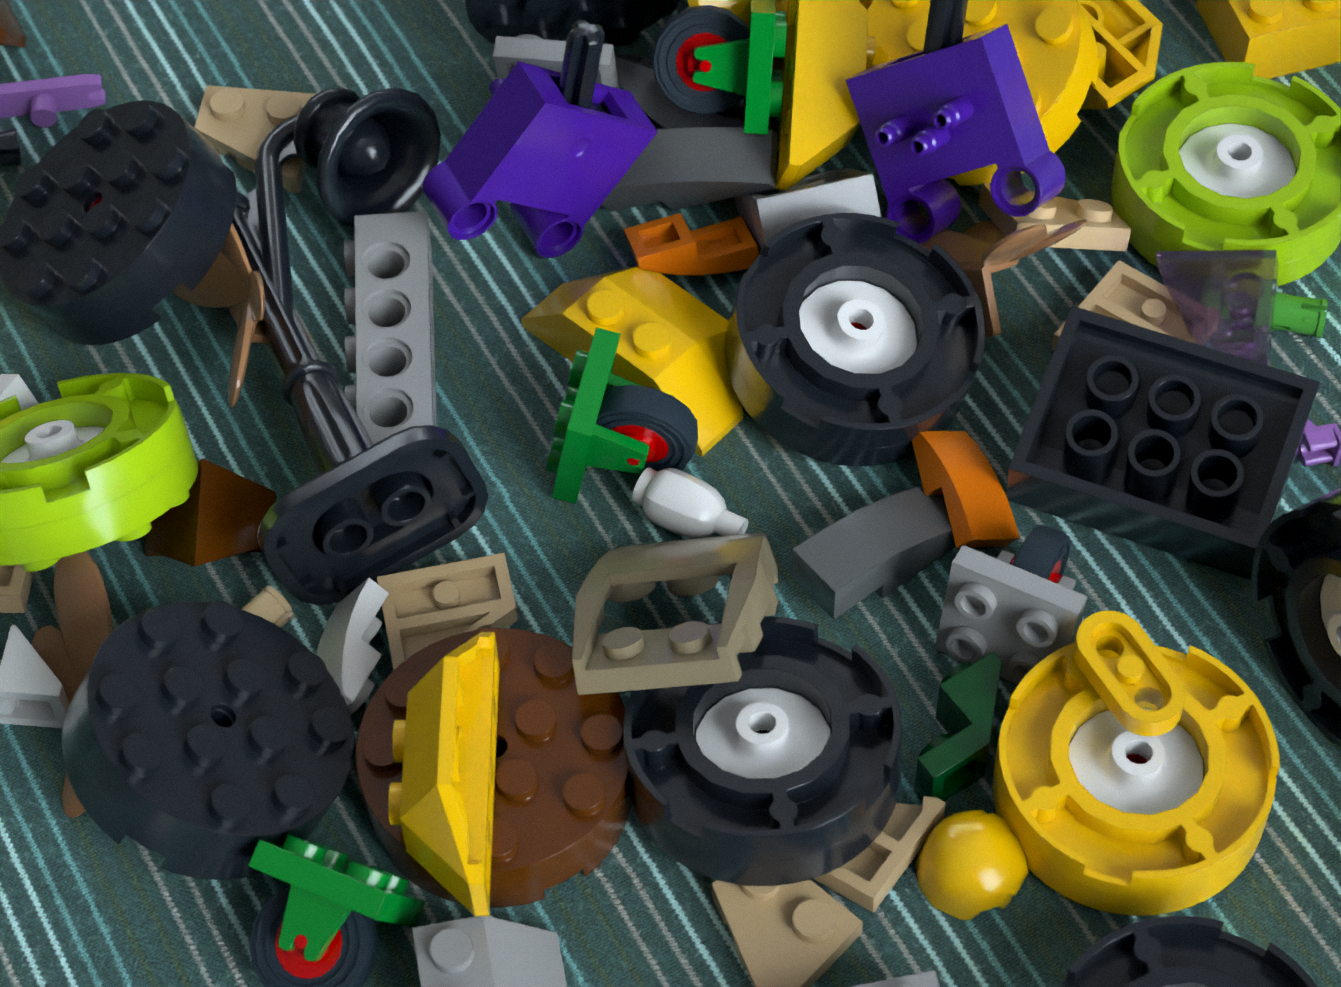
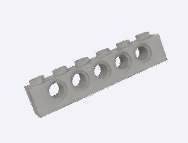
[344,211,437,445]

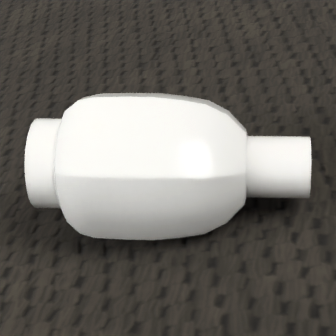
[632,468,748,538]

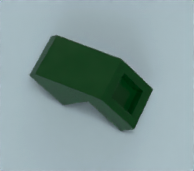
[914,652,1002,801]

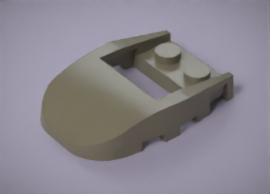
[572,533,779,695]

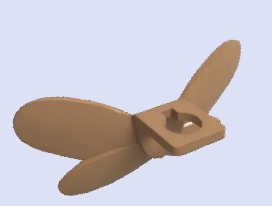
[920,219,1088,337]
[172,224,310,408]
[32,551,113,818]

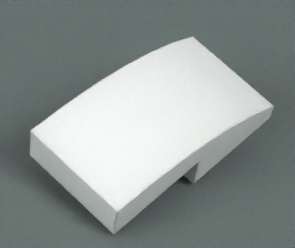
[316,578,389,715]

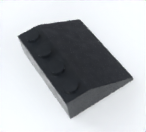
[1007,306,1320,580]

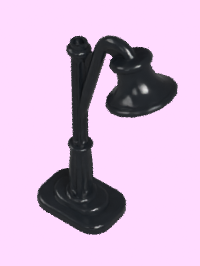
[232,86,488,605]

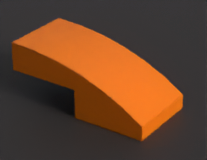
[624,213,759,275]
[912,431,1020,548]

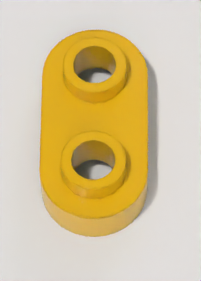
[1074,610,1186,737]

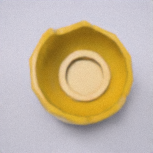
[915,810,1029,920]

